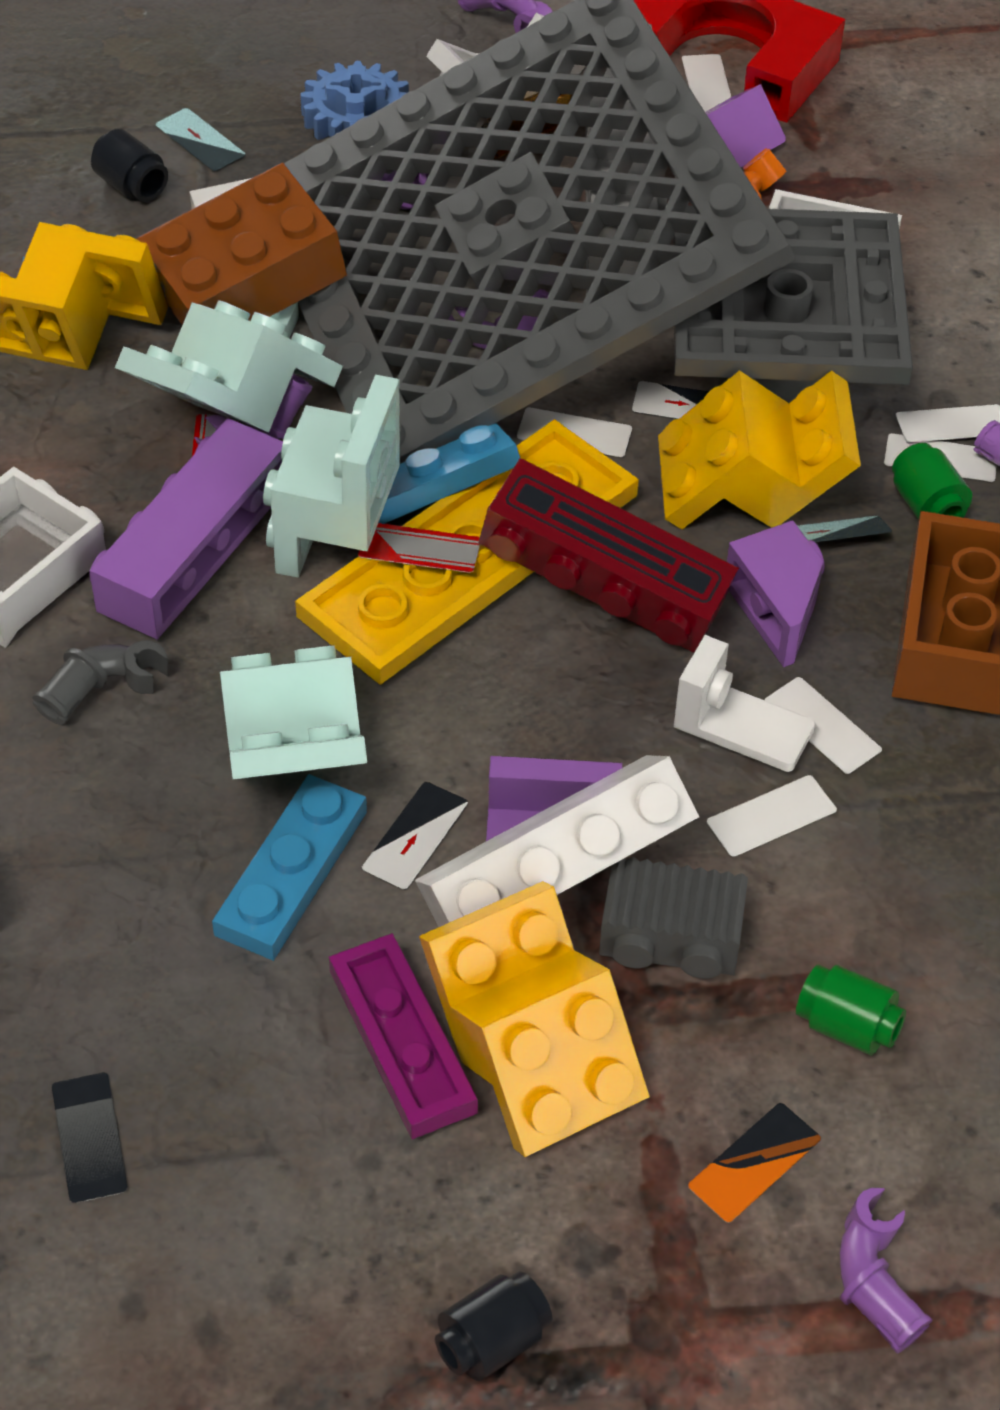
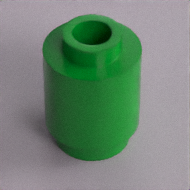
[892,443,972,520]
[796,964,906,1056]

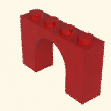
[634,0,846,123]

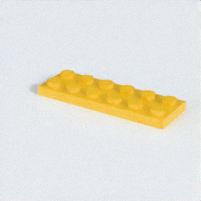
[295,419,639,685]

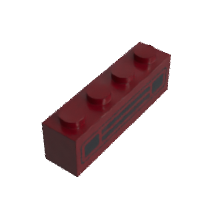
[478,458,739,653]

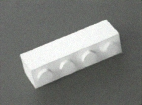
[415,755,699,927]

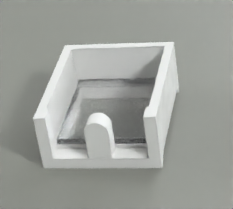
[0,466,106,648]

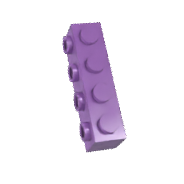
[89,418,283,640]

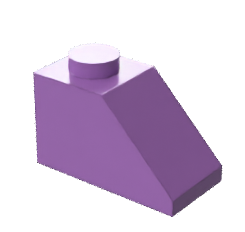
[727,520,825,667]

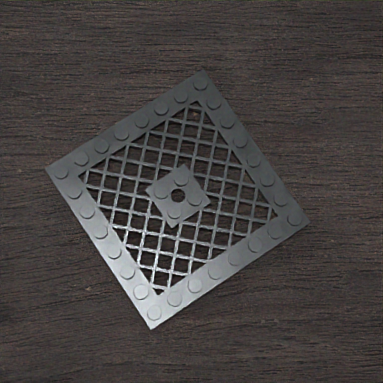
[284,0,796,464]

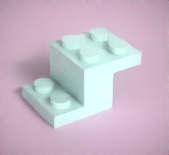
[115,300,343,433]
[263,374,400,578]
[220,645,367,779]

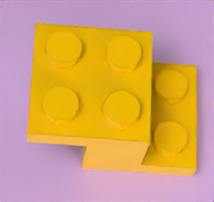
[0,222,168,370]
[658,370,861,529]
[419,881,650,1157]

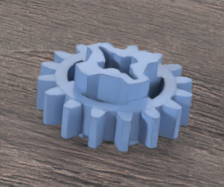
[301,61,409,140]

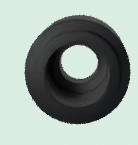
[91,129,168,202]
[435,1271,553,1381]

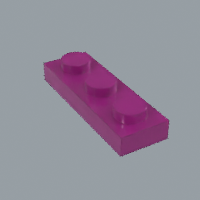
[329,933,478,1139]

